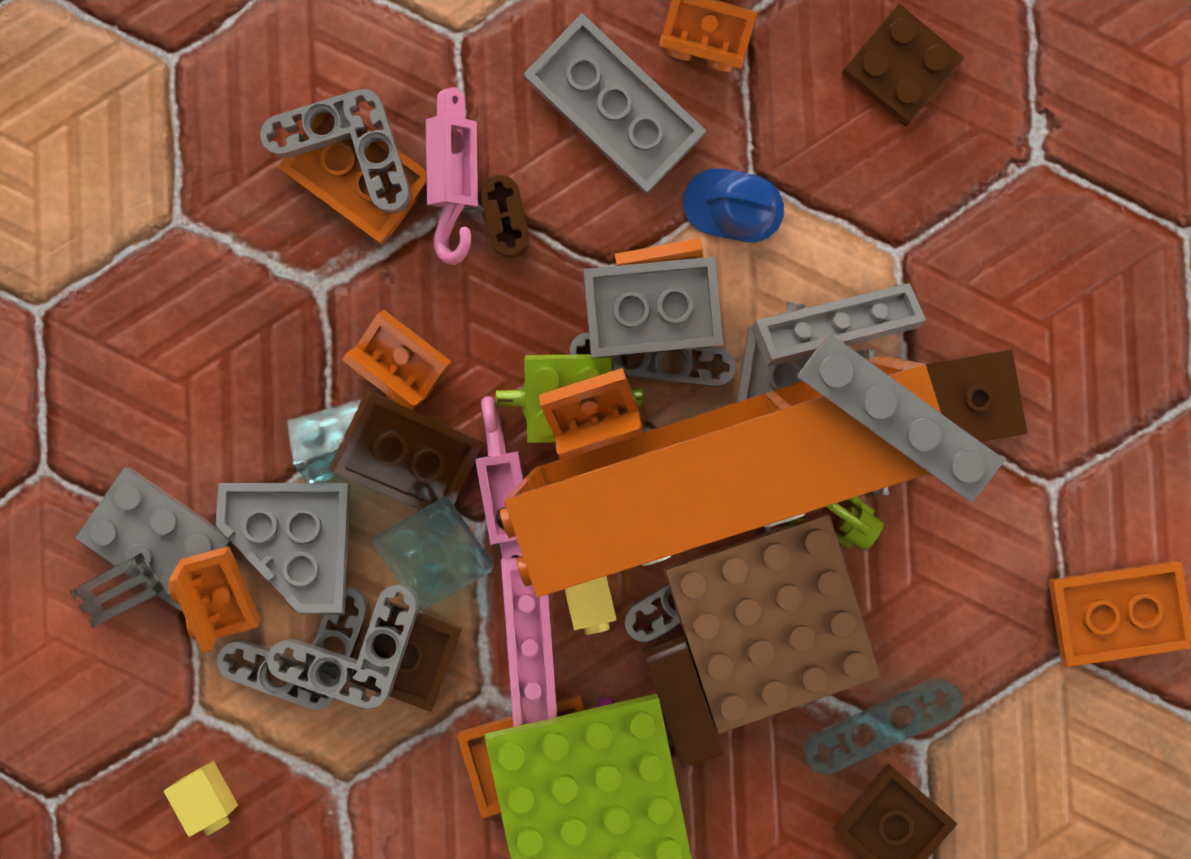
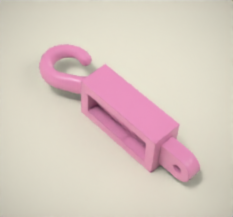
[426,87,478,265]
[475,396,524,559]

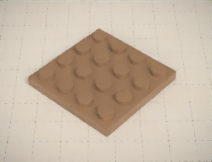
[663,513,880,734]

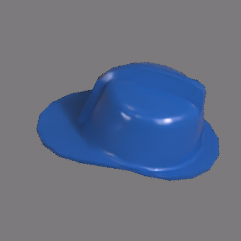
[683,169,784,243]

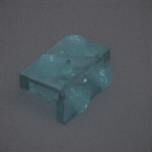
[287,399,362,483]

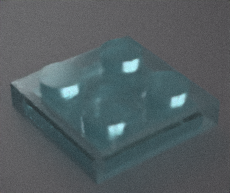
[372,495,494,612]

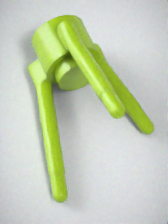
[786,496,884,551]

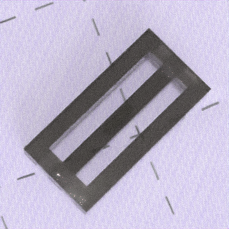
[70,552,164,627]

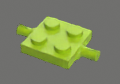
[496,354,643,443]

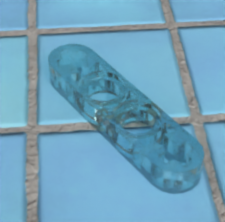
[803,678,963,775]

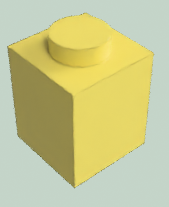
[564,576,617,635]
[164,760,238,837]

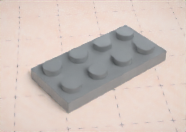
[523,13,706,195]

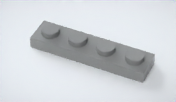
[751,283,926,367]
[797,333,1005,503]

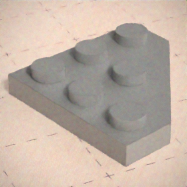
[216,483,351,615]

